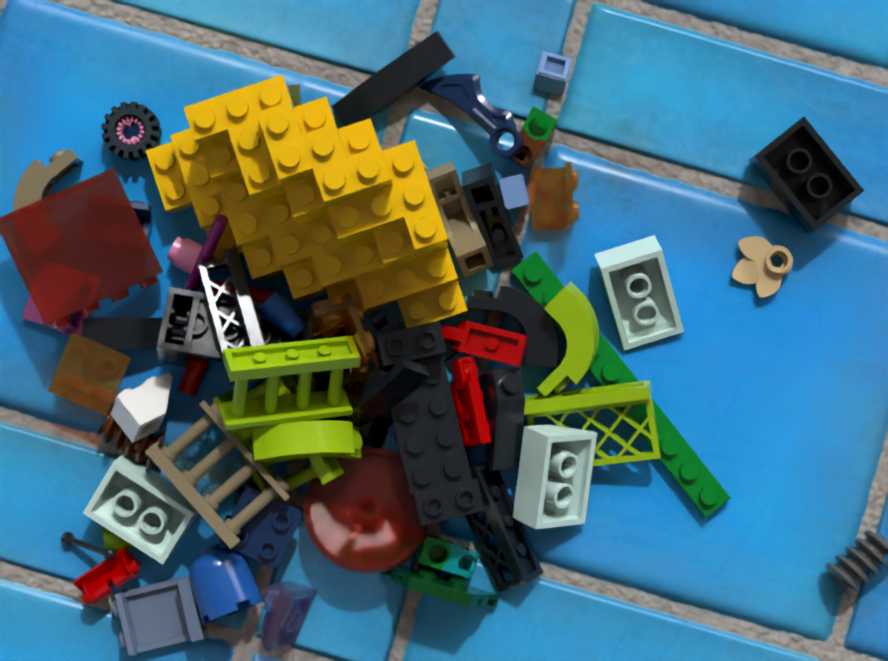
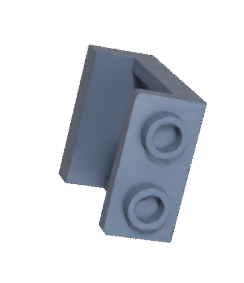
[112,575,208,657]

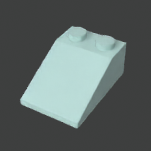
[594,235,684,350]

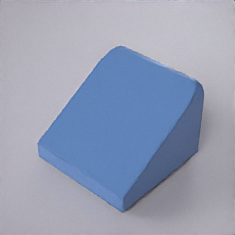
[533,51,573,96]
[499,174,529,210]

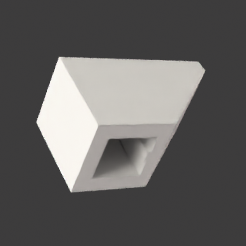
[110,373,172,443]

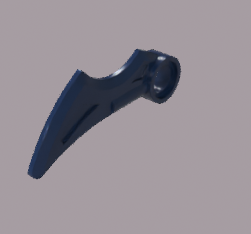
[420,74,524,159]

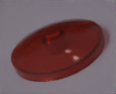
[304,447,429,574]

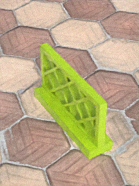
[524,380,661,466]

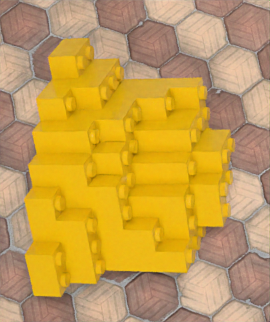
[146,75,468,328]

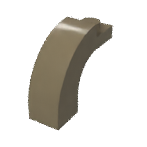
[13,148,84,259]
[426,161,494,278]

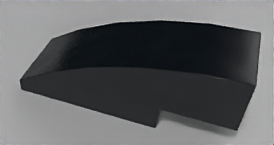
[82,317,163,350]

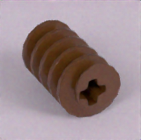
[97,413,168,471]

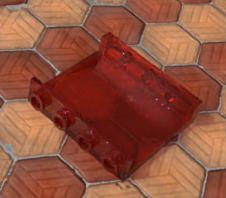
[0,168,163,330]

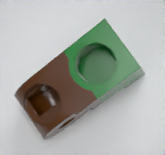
[509,106,558,170]

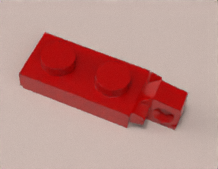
[441,321,529,368]
[451,356,491,447]

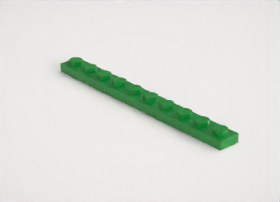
[511,251,731,517]

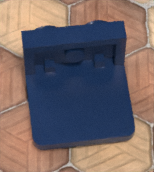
[219,482,302,568]

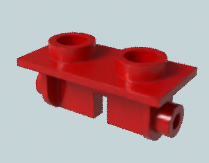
[72,547,142,606]

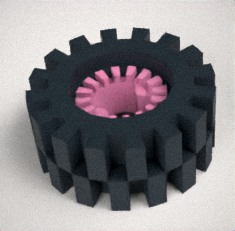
[101,101,162,161]

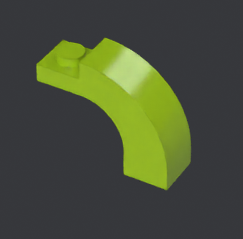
[537,282,599,397]
[252,420,362,463]

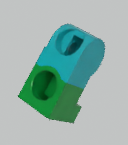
[415,532,480,578]

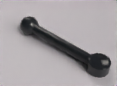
[61,532,116,560]

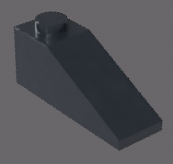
[462,162,524,268]
[478,368,525,472]

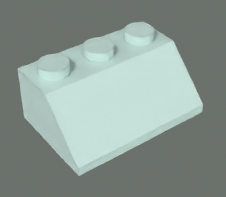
[513,424,597,529]
[83,454,198,565]

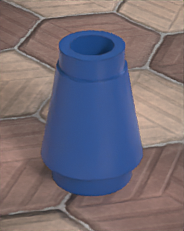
[258,292,306,339]

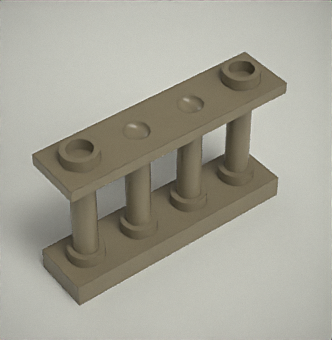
[145,400,290,550]

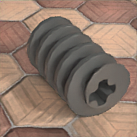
[825,530,888,597]

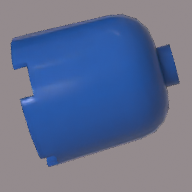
[188,544,264,624]

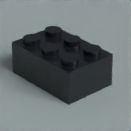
[748,117,864,233]

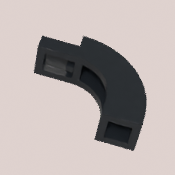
[467,286,558,367]

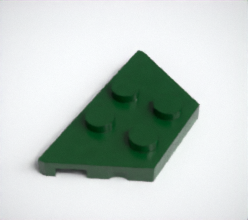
[381,560,500,607]

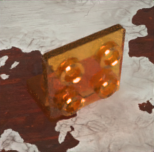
[530,162,579,232]
[308,292,375,373]
[48,333,131,416]

